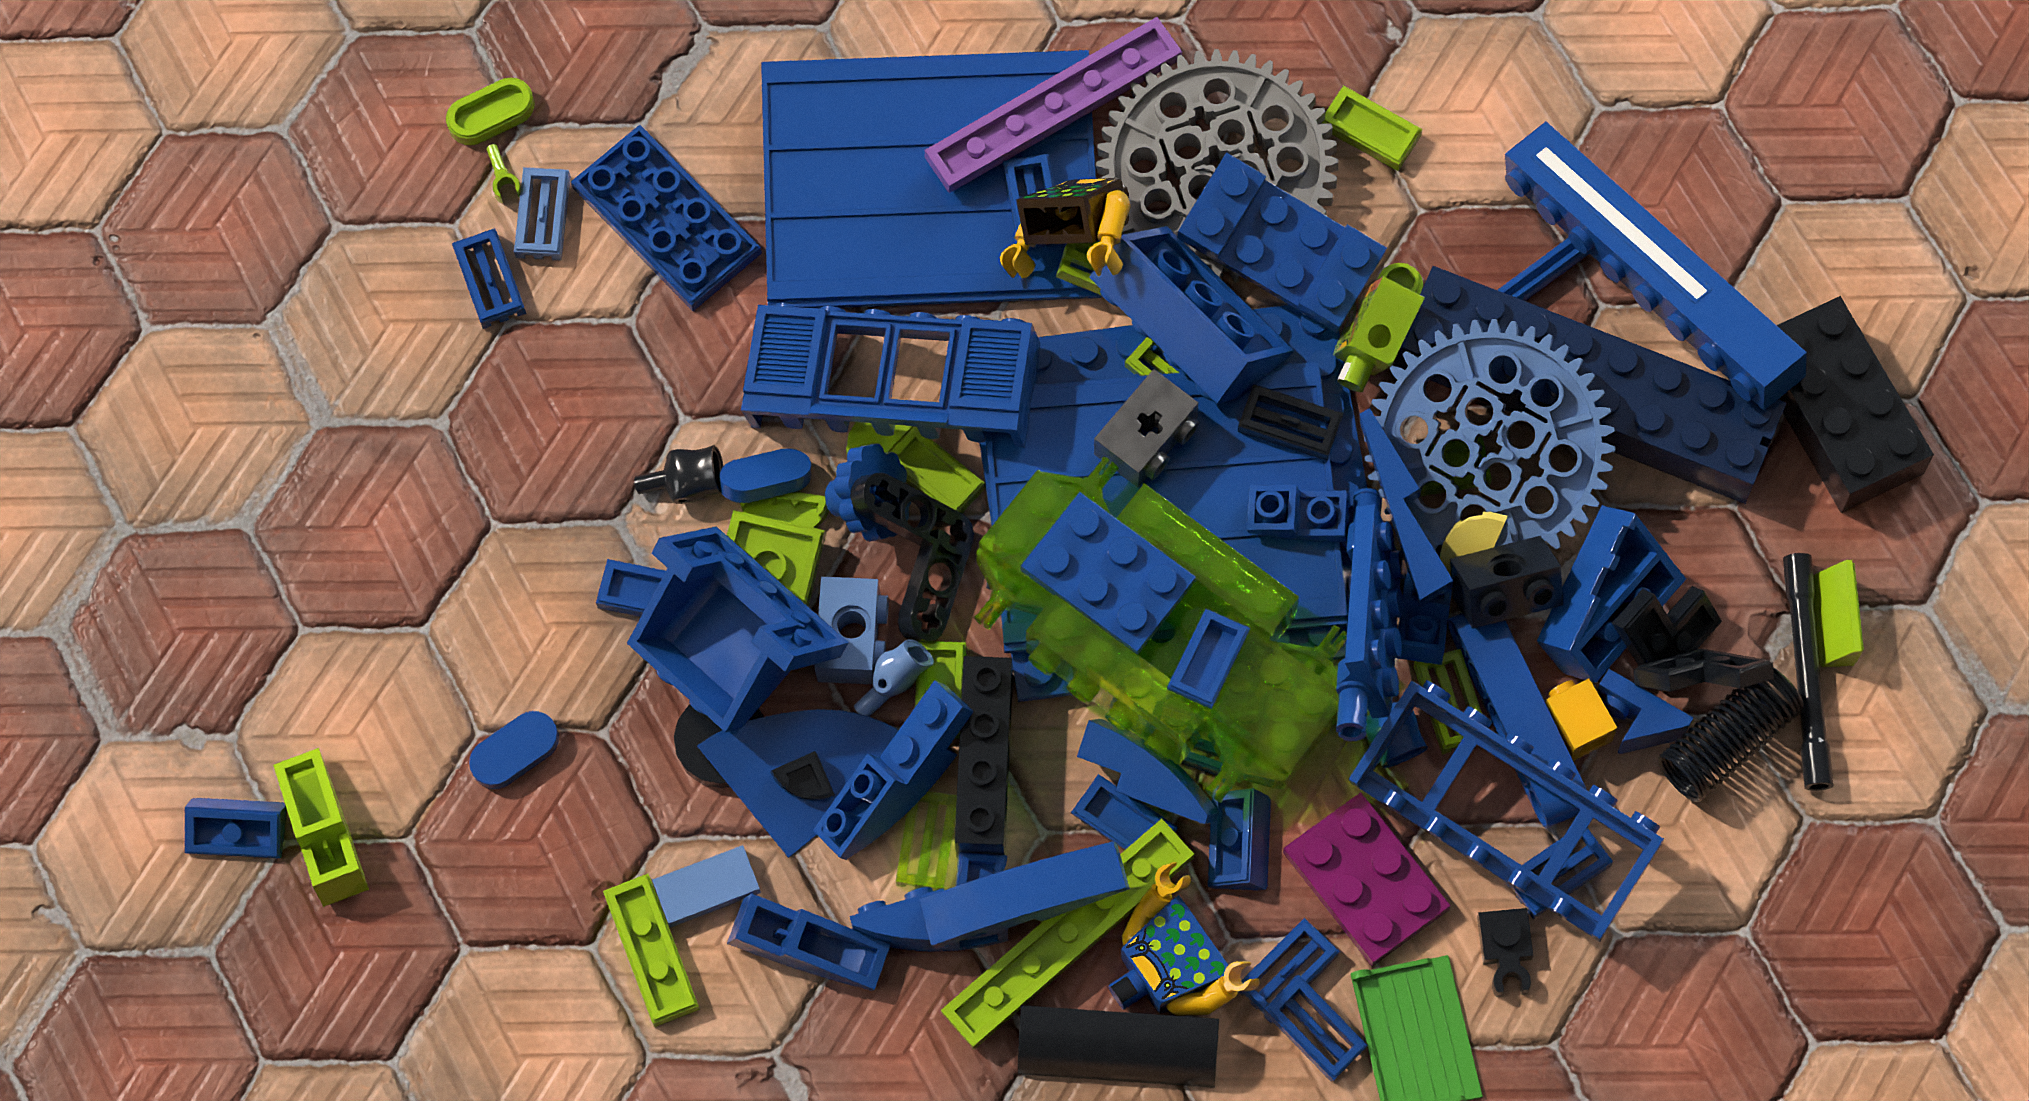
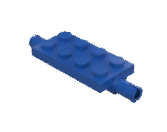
[1336,488,1407,741]

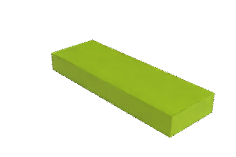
[603,874,700,1027]

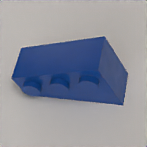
[1537,505,1686,683]

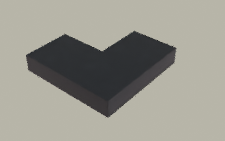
[1612,586,1722,666]
[1634,648,1774,692]

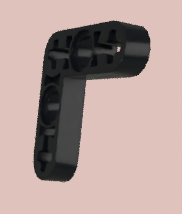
[850,472,974,642]

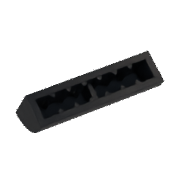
[1018,1005,1219,1088]

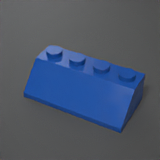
[1089,226,1294,404]

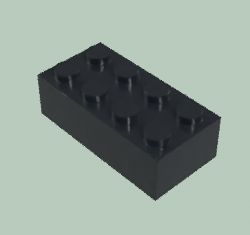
[1777,296,1934,513]

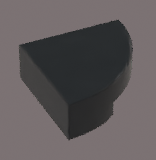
[770,751,835,801]

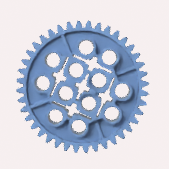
[1364,319,1616,550]

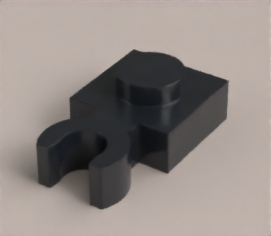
[1477,908,1533,997]

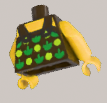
[1000,178,1130,278]

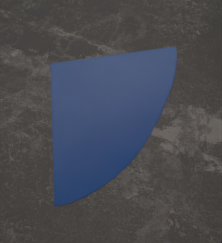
[697,709,899,858]

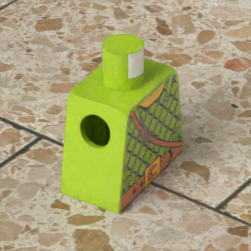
[1333,276,1425,392]

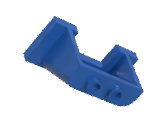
[627,526,849,732]

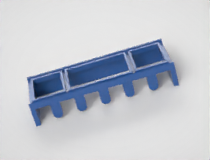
[1349,680,1664,942]

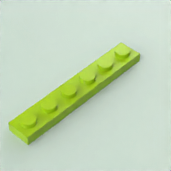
[941,818,1194,1050]

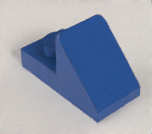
[1597,669,1693,754]

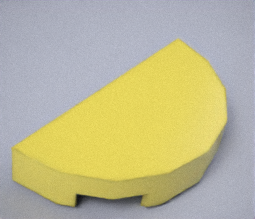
[1440,512,1507,576]

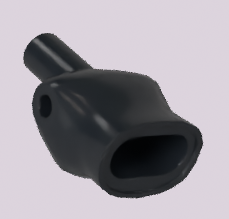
[634,445,724,504]

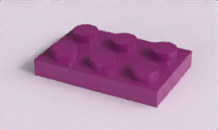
[1283,792,1451,967]

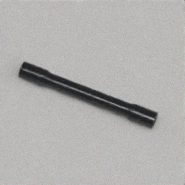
[1783,553,1834,791]

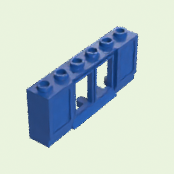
[741,303,1041,448]

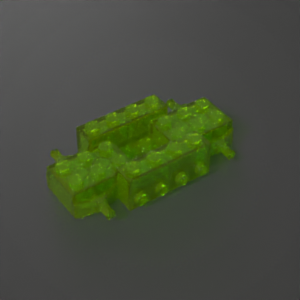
[974,456,1347,803]

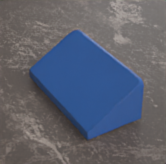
[1208,788,1271,891]
[185,798,287,858]

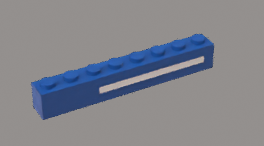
[1505,121,1807,410]

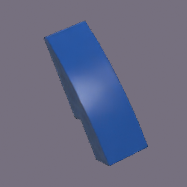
[1077,719,1219,824]
[727,893,891,991]

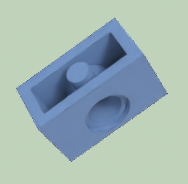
[814,577,889,684]

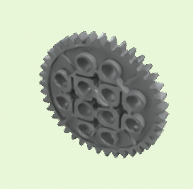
[1096,49,1338,283]

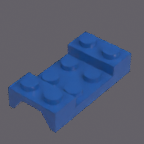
[1177,152,1387,333]

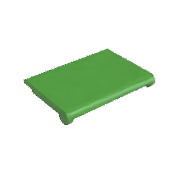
[1350,955,1483,1101]

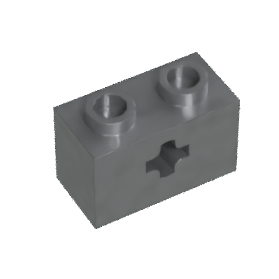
[1094,369,1199,488]

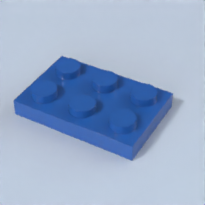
[1021,492,1196,657]

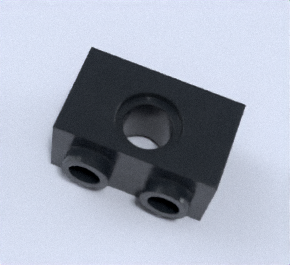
[1450,535,1563,629]

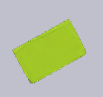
[1814,560,1864,667]

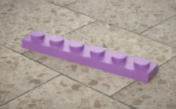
[925,17,1182,193]

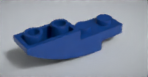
[813,680,974,860]
[849,887,1009,952]

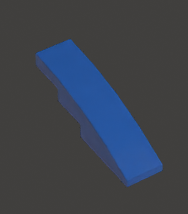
[919,841,1130,948]

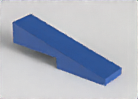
[1359,408,1453,607]

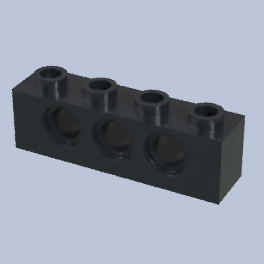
[955,656,1013,858]

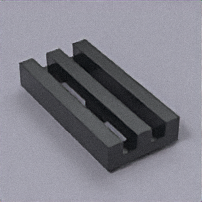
[1238,384,1343,461]

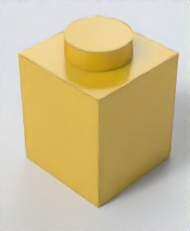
[1545,678,1617,761]

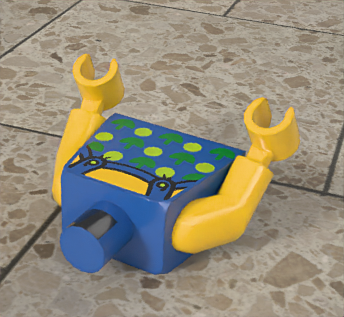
[1108,862,1260,1016]

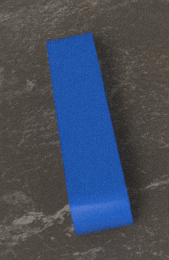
[1448,613,1587,828]

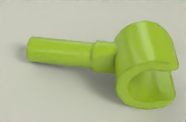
[487,144,521,203]

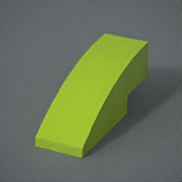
[273,748,369,907]

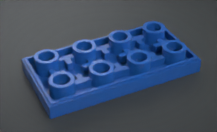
[571,125,762,311]

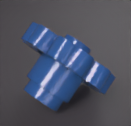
[825,443,911,542]

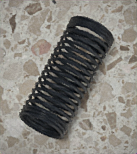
[1658,668,1804,802]

